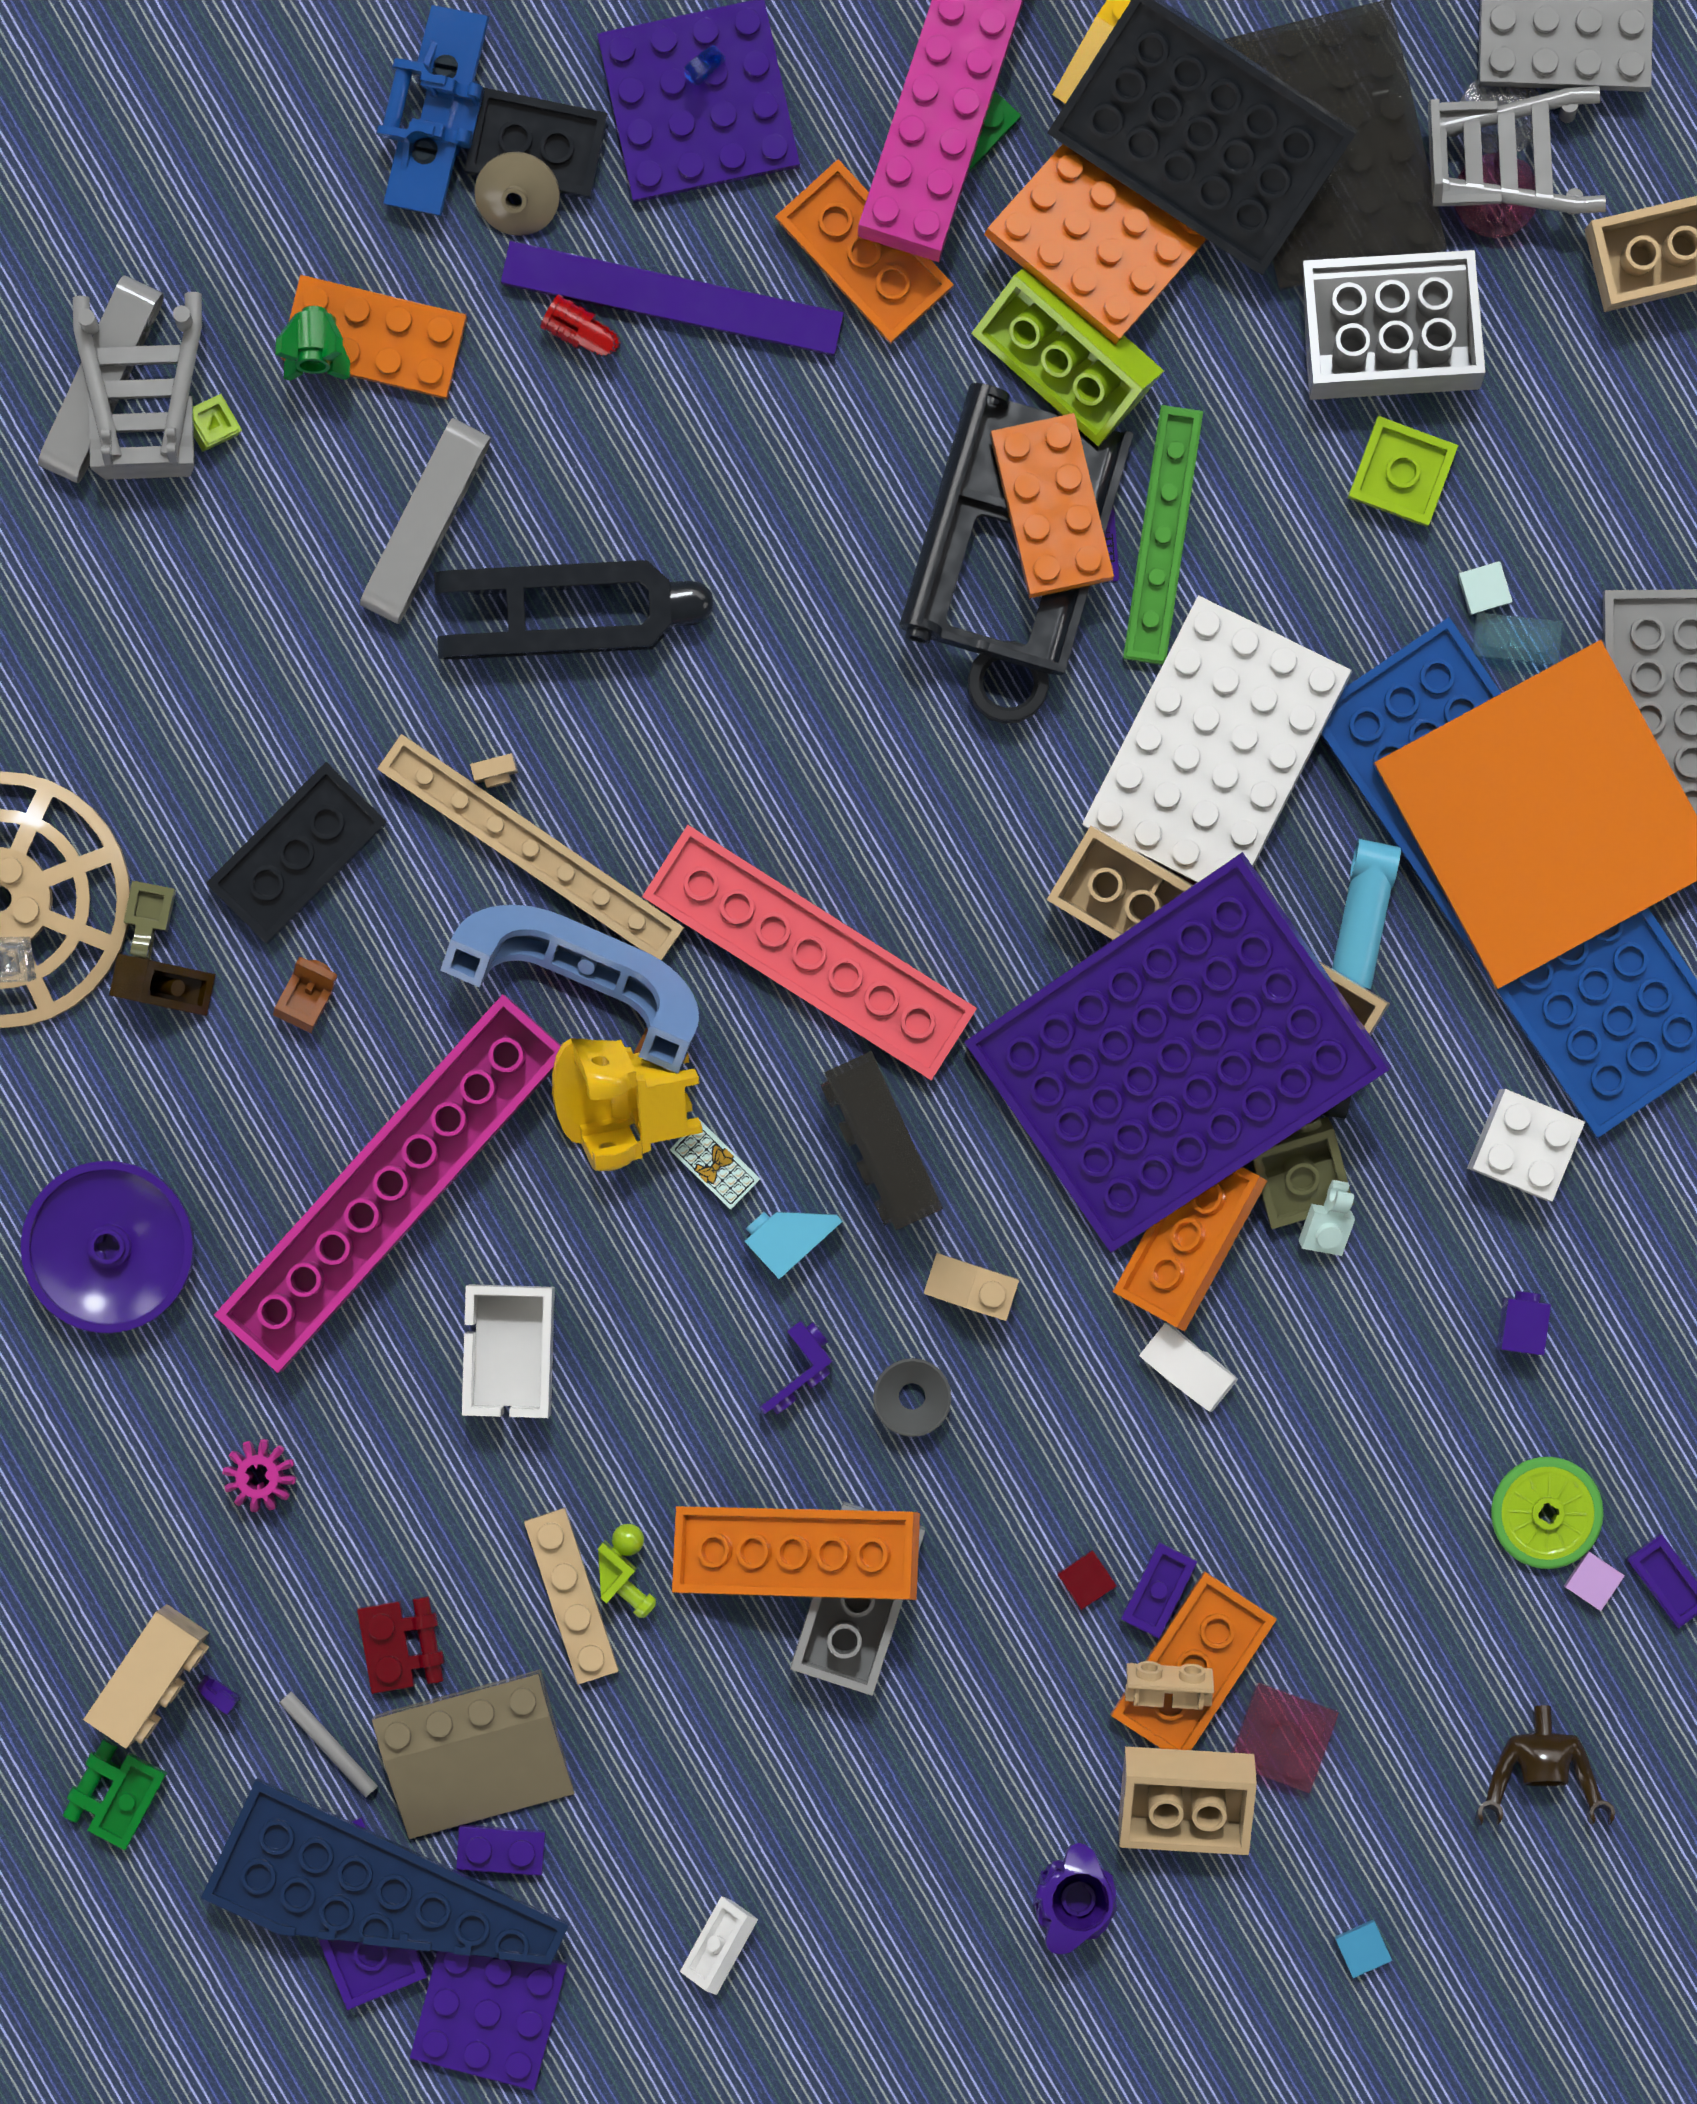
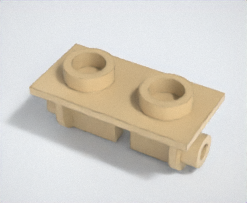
[1125,1661,1214,1710]

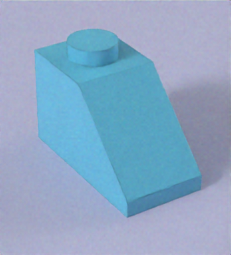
[745,1212,843,1279]

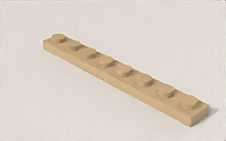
[377,734,684,961]

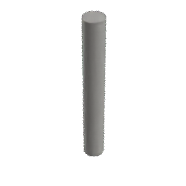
[279,1691,378,1798]

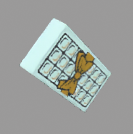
[670,1119,760,1210]

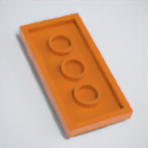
[775,159,954,345]
[280,275,467,400]
[990,413,1114,598]
[1113,1167,1267,1332]
[1110,1571,1277,1750]

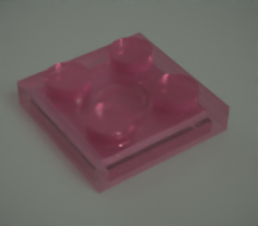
[1231,1681,1339,1793]

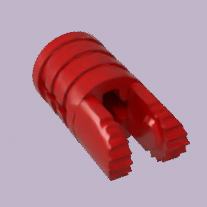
[540,294,621,356]

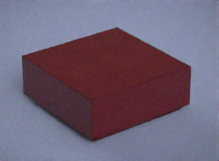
[1057,1550,1117,1610]

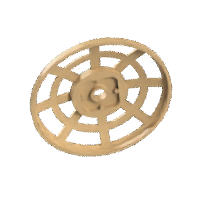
[0,771,131,1028]

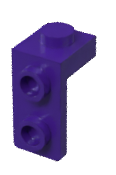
[759,1320,833,1415]

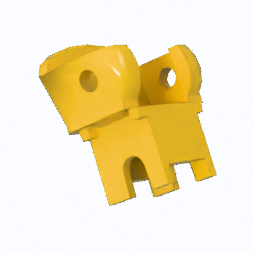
[552,1038,703,1171]

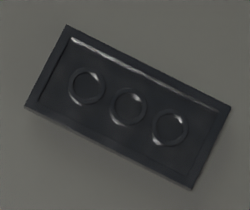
[206,762,388,944]

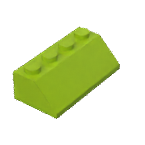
[971,268,1164,446]

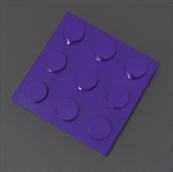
[410,1951,567,2091]

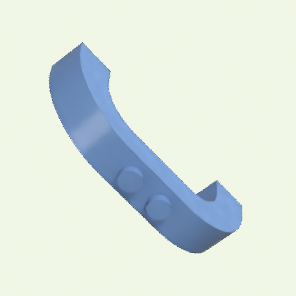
[440,905,699,1074]

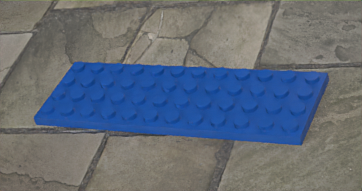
[1321,617,1697,1138]

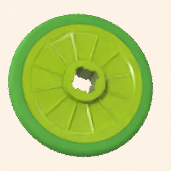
[1491,1457,1603,1569]

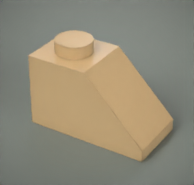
[923,1253,1019,1321]

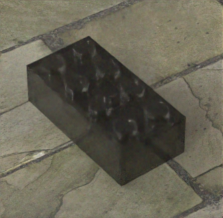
[820,1051,943,1230]

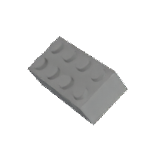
[790,1501,925,1696]

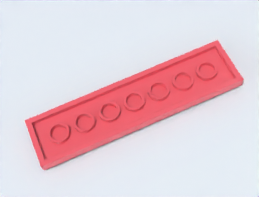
[642,825,977,1080]

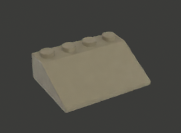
[372,1669,575,1839]

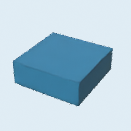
[1334,1920,1392,1978]

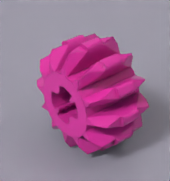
[222,1439,296,1512]

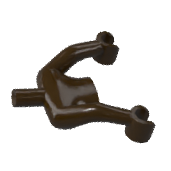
[1475,1705,1615,1825]

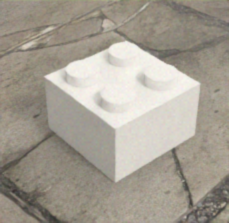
[1467,1089,1585,1202]

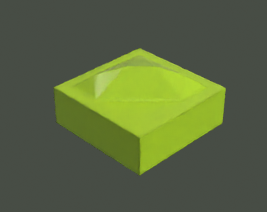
[193,394,242,452]

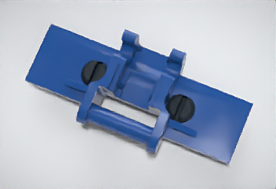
[376,5,490,216]

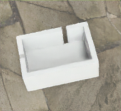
[462,1284,555,1418]

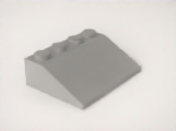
[1303,250,1486,400]

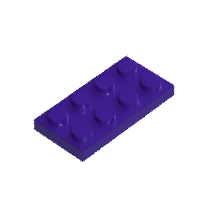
[317,1816,428,2010]

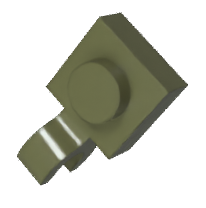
[124,880,176,960]

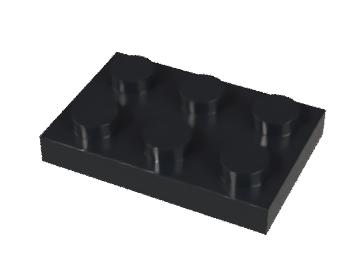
[464,87,608,199]

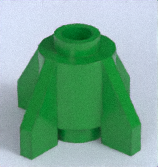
[275,306,350,381]

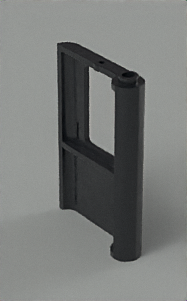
[899,383,1134,675]

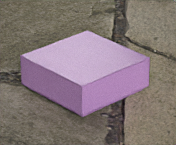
[1564,1551,1625,1611]

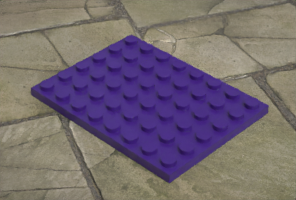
[964,852,1392,1253]

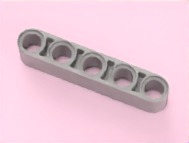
[38,275,164,483]
[360,418,492,624]

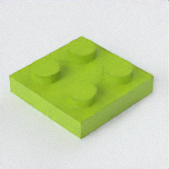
[1347,416,1458,527]

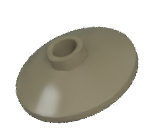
[475,152,560,236]

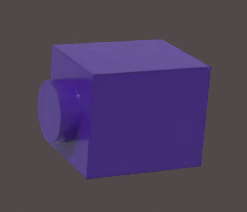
[1497,1290,1551,1355]

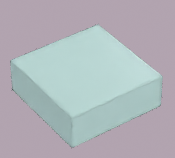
[1458,561,1512,615]

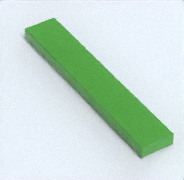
[1123,405,1203,665]

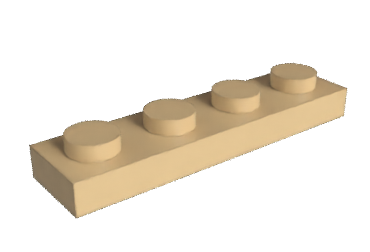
[524,1507,619,1685]

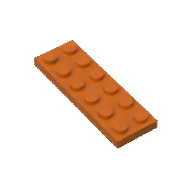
[672,1506,920,1600]

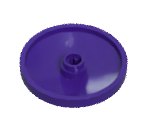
[21,1161,195,1333]

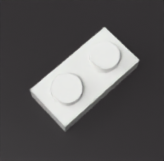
[680,1896,758,1995]

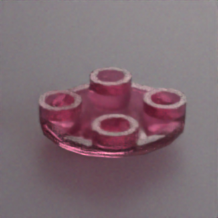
[1455,152,1536,238]

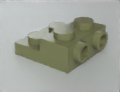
[1251,1116,1354,1229]

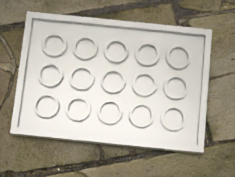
[1082,595,1352,882]

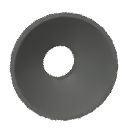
[873,1358,952,1437]

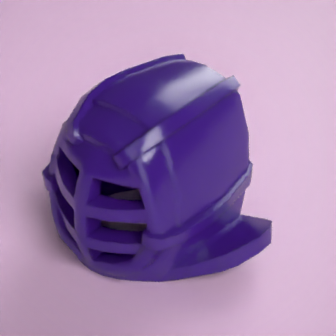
[1033,1843,1117,1955]

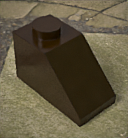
[109,954,216,1016]

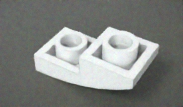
[1139,1322,1238,1412]

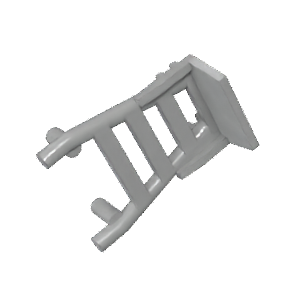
[1428,86,1606,215]
[72,292,202,480]

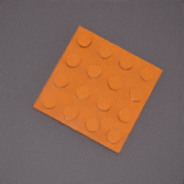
[984,144,1208,345]

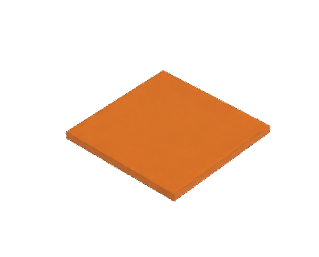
[1373,640,1697,989]

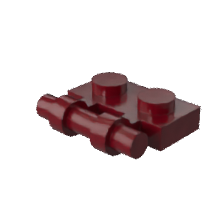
[357,1596,445,1694]

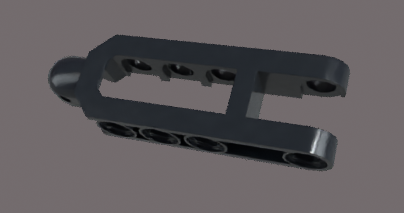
[434,560,714,660]

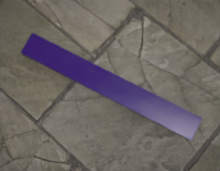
[501,241,844,356]

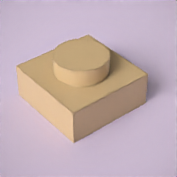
[470,753,519,788]

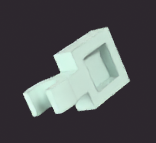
[1299,1180,1355,1256]

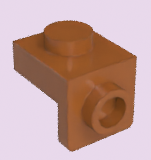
[273,957,337,1033]

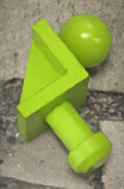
[597,1524,656,1618]

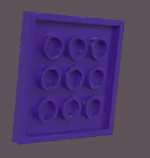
[597,0,800,203]

